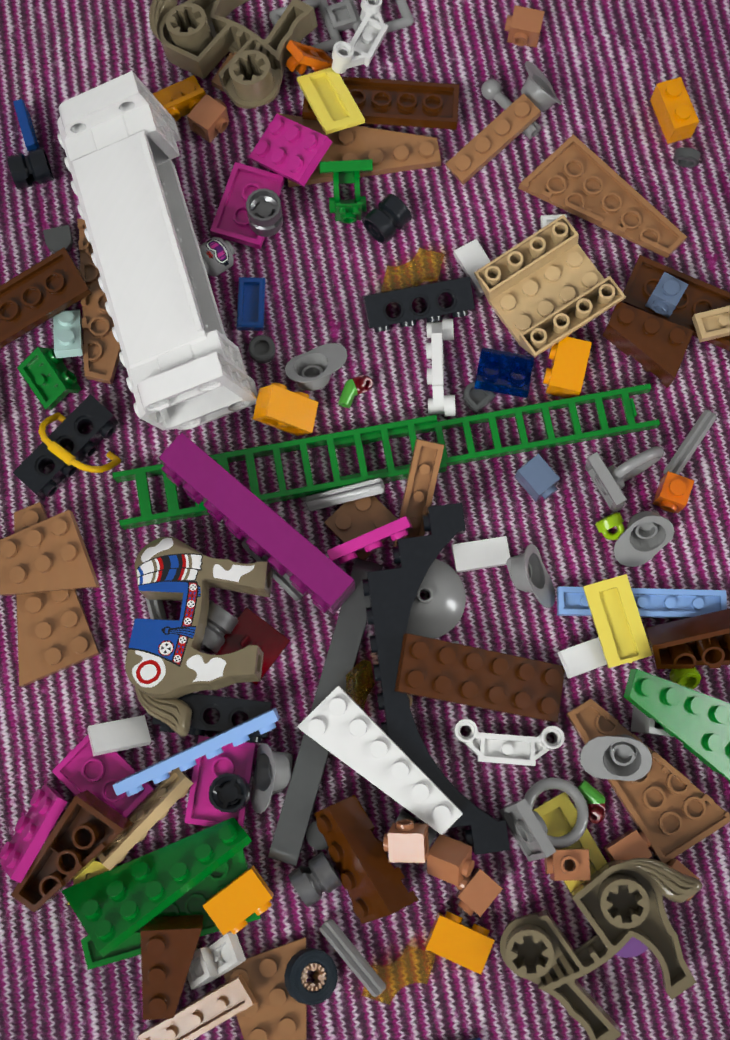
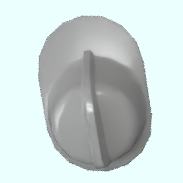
[521,61,562,112]
[285,343,348,391]
[613,510,674,567]
[506,544,555,608]
[580,734,652,781]
[251,743,292,814]

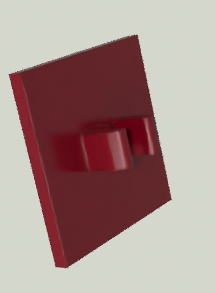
[213,607,291,686]

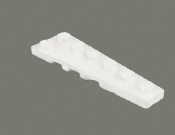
[297,686,463,835]

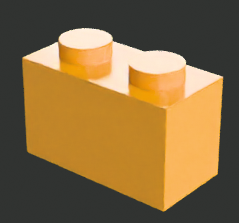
[650,77,699,144]
[543,337,592,398]
[253,383,319,436]
[203,866,274,936]
[425,911,495,975]

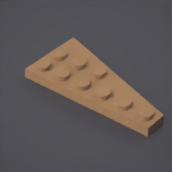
[277,113,441,187]
[518,134,687,258]
[77,218,121,385]
[14,502,101,687]
[0,510,100,596]
[566,699,730,864]
[224,936,307,1040]

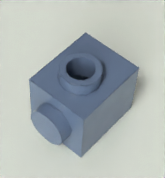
[645,272,689,319]
[514,453,560,502]

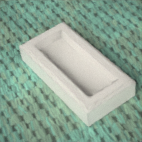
[453,239,491,297]
[451,536,510,573]
[87,715,151,756]

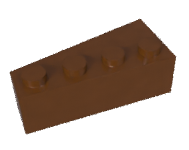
[645,609,730,669]
[11,790,134,913]
[314,795,419,924]

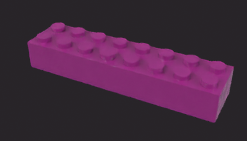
[158,433,356,615]

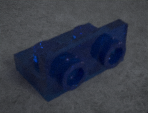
[474,348,535,398]

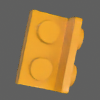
[152,75,206,121]

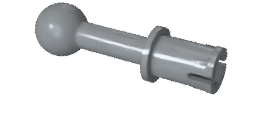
[481,79,541,139]

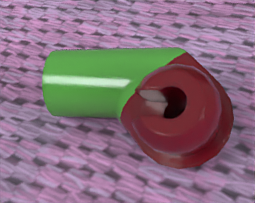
[338,375,373,408]
[577,780,606,824]

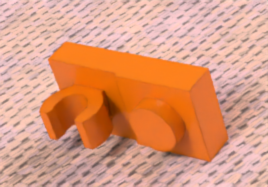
[285,40,333,74]

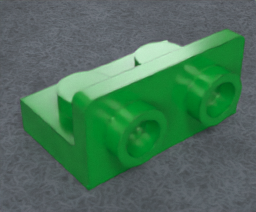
[17,347,81,410]

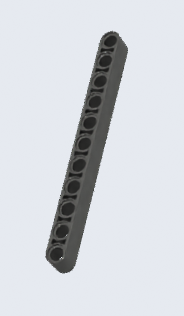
[268,558,383,866]

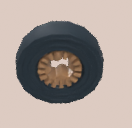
[284,948,338,1005]

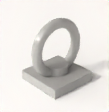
[585,446,664,513]
[499,777,589,862]

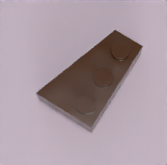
[602,302,694,388]
[141,914,204,1020]

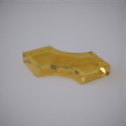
[381,248,444,292]
[345,659,375,711]
[362,944,436,1005]

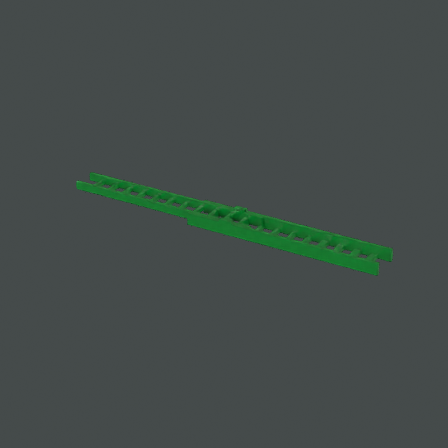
[112,384,660,530]

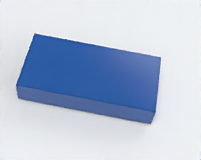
[13,99,40,152]
[237,277,266,331]

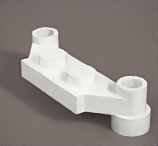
[331,0,389,74]
[426,318,456,417]
[454,719,564,766]

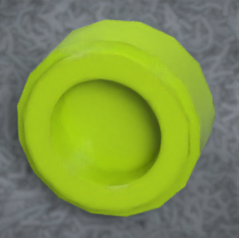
[595,512,625,541]
[669,667,701,689]

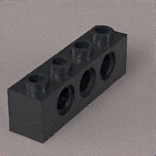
[362,277,475,332]
[13,394,118,500]
[152,693,273,743]

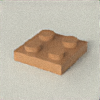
[324,496,398,560]

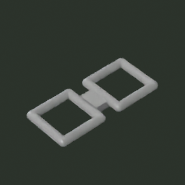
[269,0,414,52]

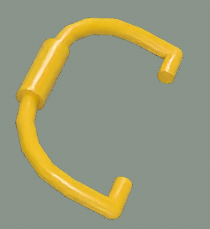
[38,412,121,473]

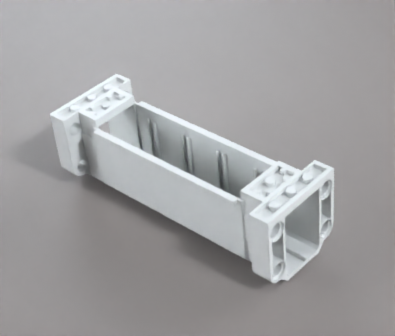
[57,71,258,430]

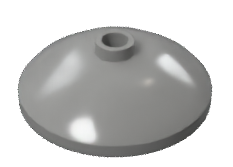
[396,559,466,639]

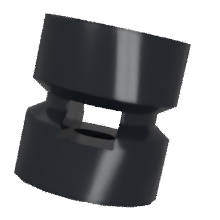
[7,147,54,190]
[362,194,412,244]
[209,773,251,813]

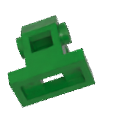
[319,159,373,224]

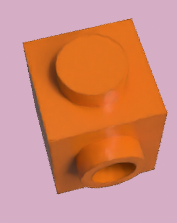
[652,471,694,513]

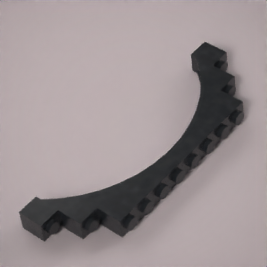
[362,503,510,855]

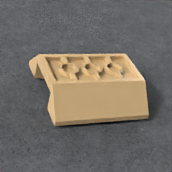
[474,214,626,357]

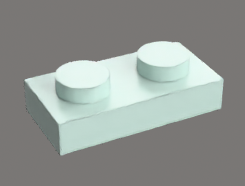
[53,310,83,359]

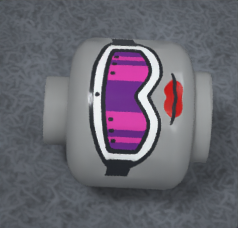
[199,237,235,277]

